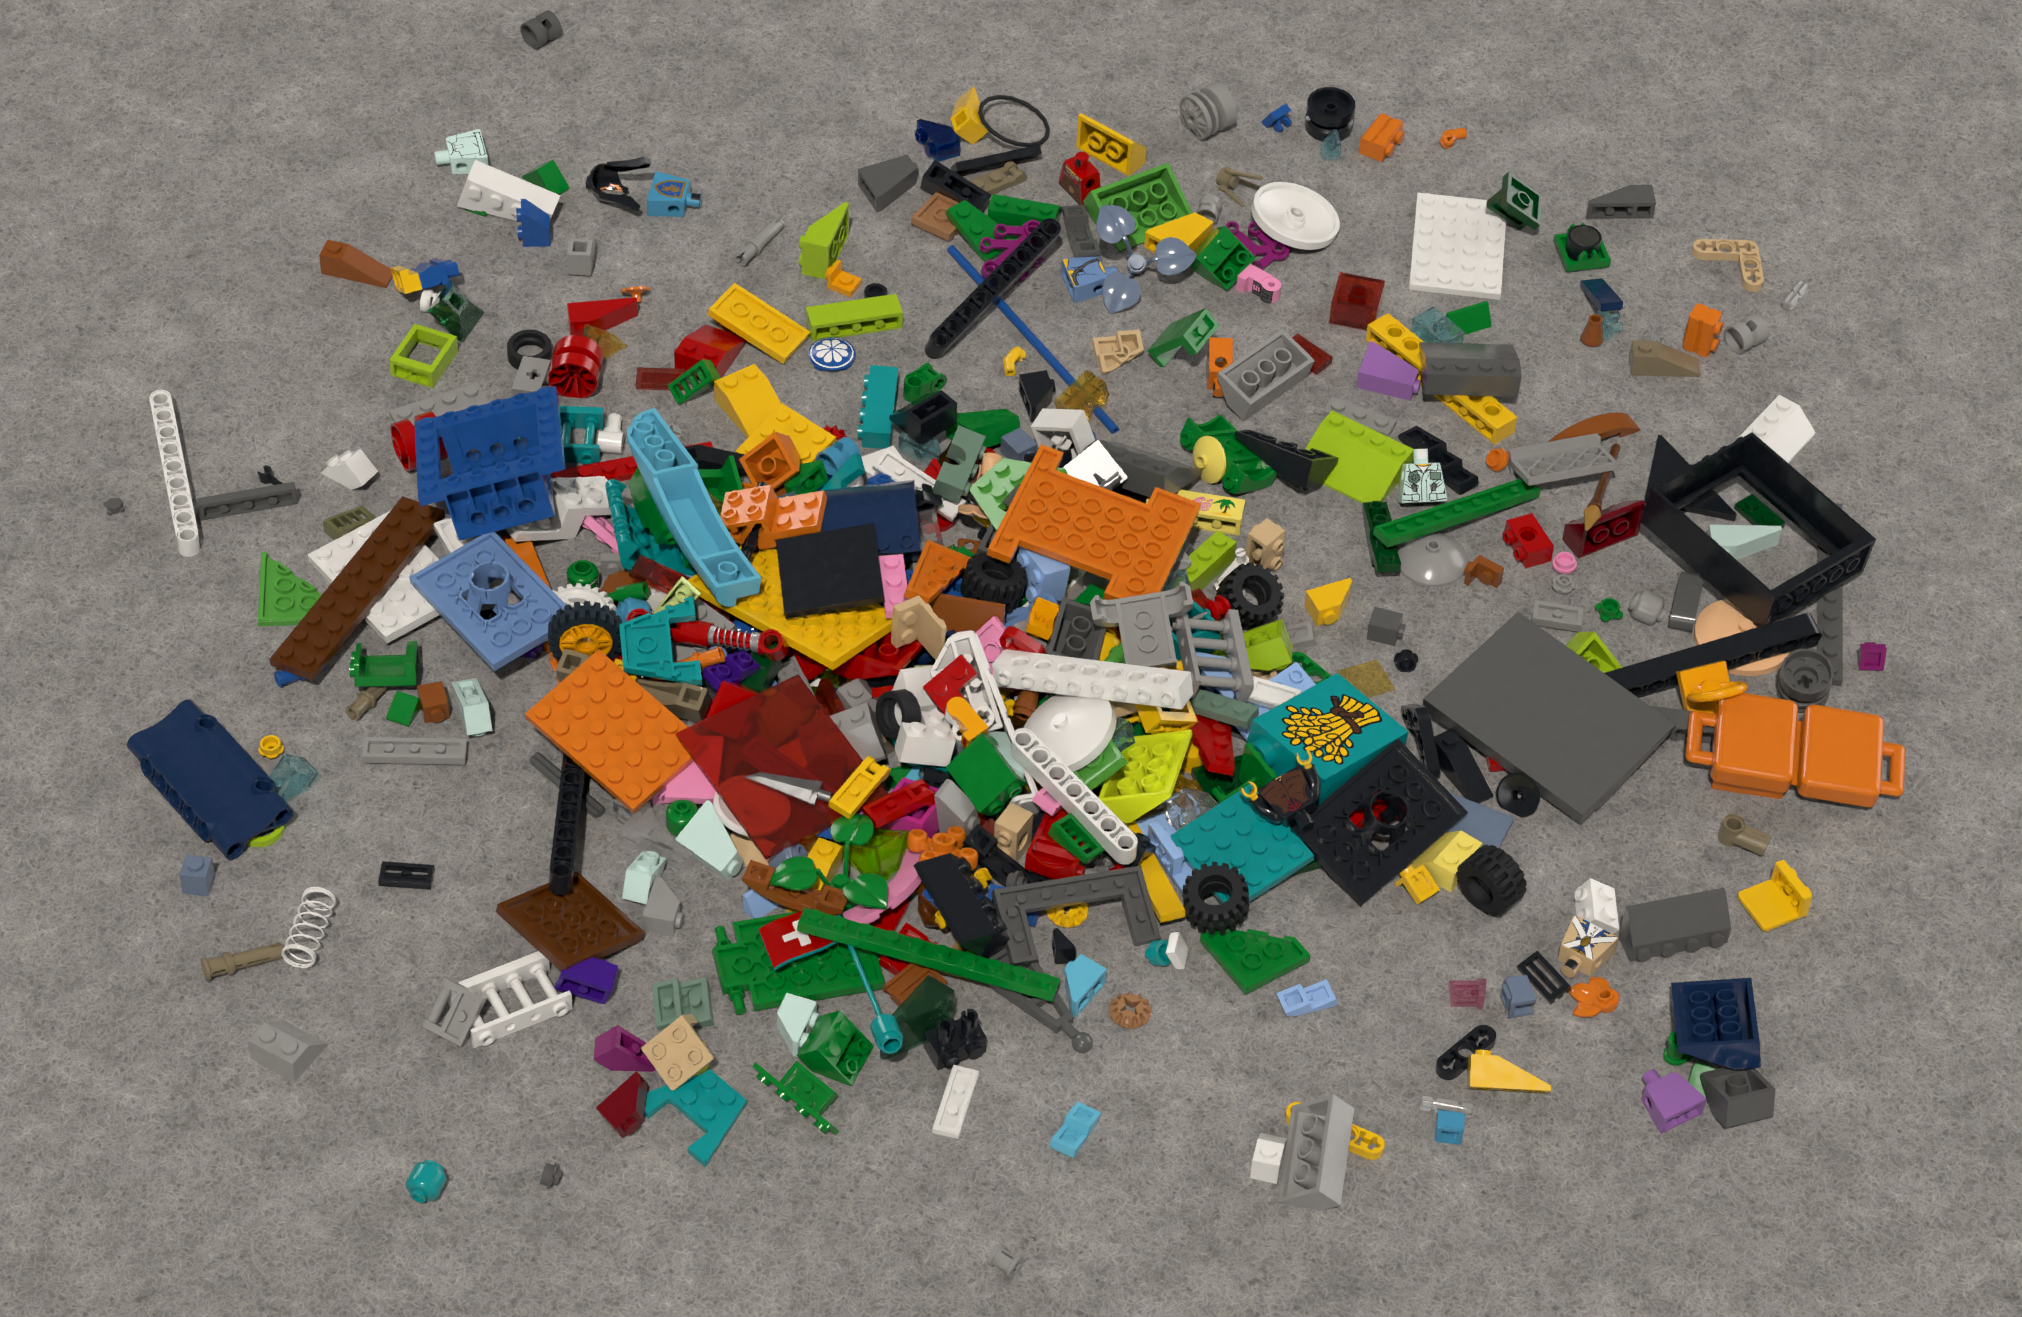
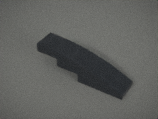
[1398,426,1479,494]

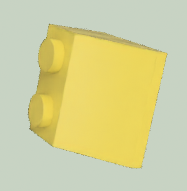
[1408,830,1483,892]

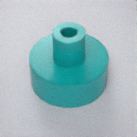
[1145,939,1171,966]

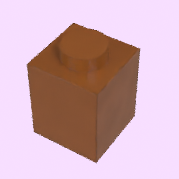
[417,681,450,723]

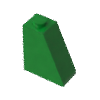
[945,409,1020,448]

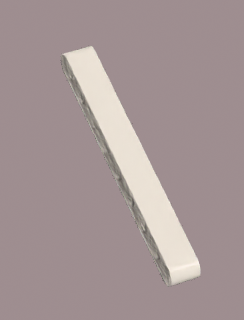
[149,390,200,557]

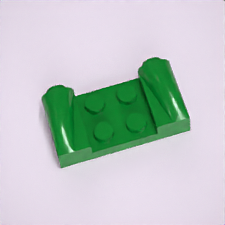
[1180,414,1278,494]

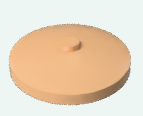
[1694,599,1791,676]

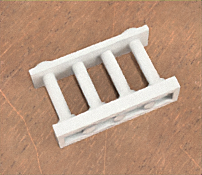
[448,951,572,1048]

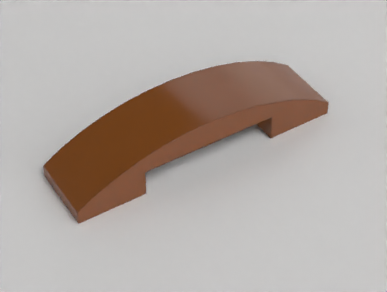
[1548,412,1640,442]
[742,860,847,915]

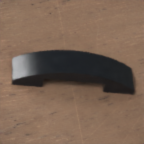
[963,823,1049,887]

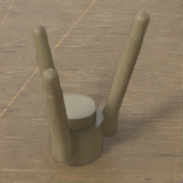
[1216,167,1264,207]

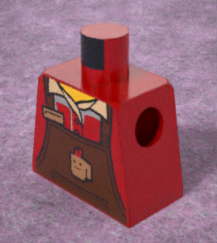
[1059,152,1100,207]

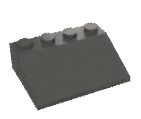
[1419,342,1522,397]
[1083,440,1202,497]

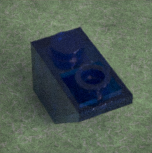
[914,119,961,162]

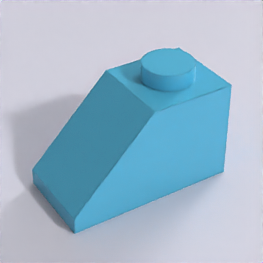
[1064,954,1107,1017]

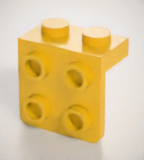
[1737,859,1813,932]

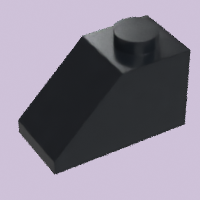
[1018,370,1056,422]

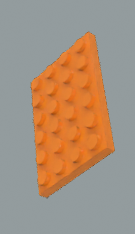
[525,649,707,814]

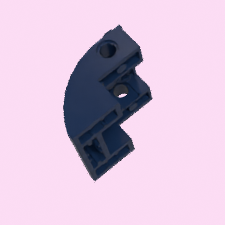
[817,480,922,562]

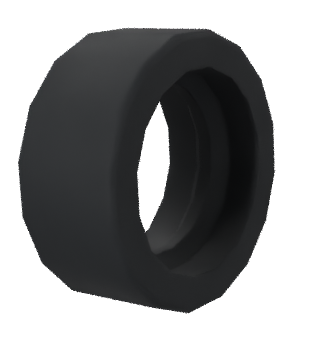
[507,329,552,370]
[875,689,921,739]

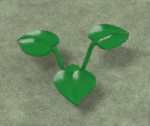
[771,814,888,909]

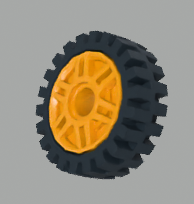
[548,601,622,662]

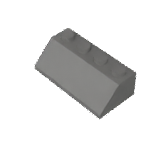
[1217,329,1315,421]
[1278,1094,1354,1210]

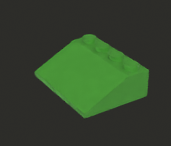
[1083,163,1192,252]

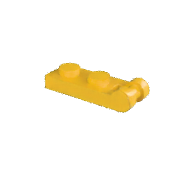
[828,756,891,819]

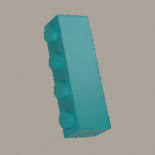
[857,365,898,449]

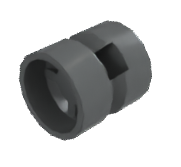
[520,10,562,49]

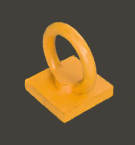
[1676,661,1748,713]

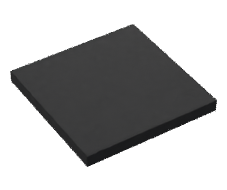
[776,523,885,619]

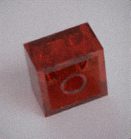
[1329,272,1385,330]

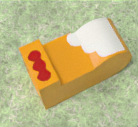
[945,697,989,748]

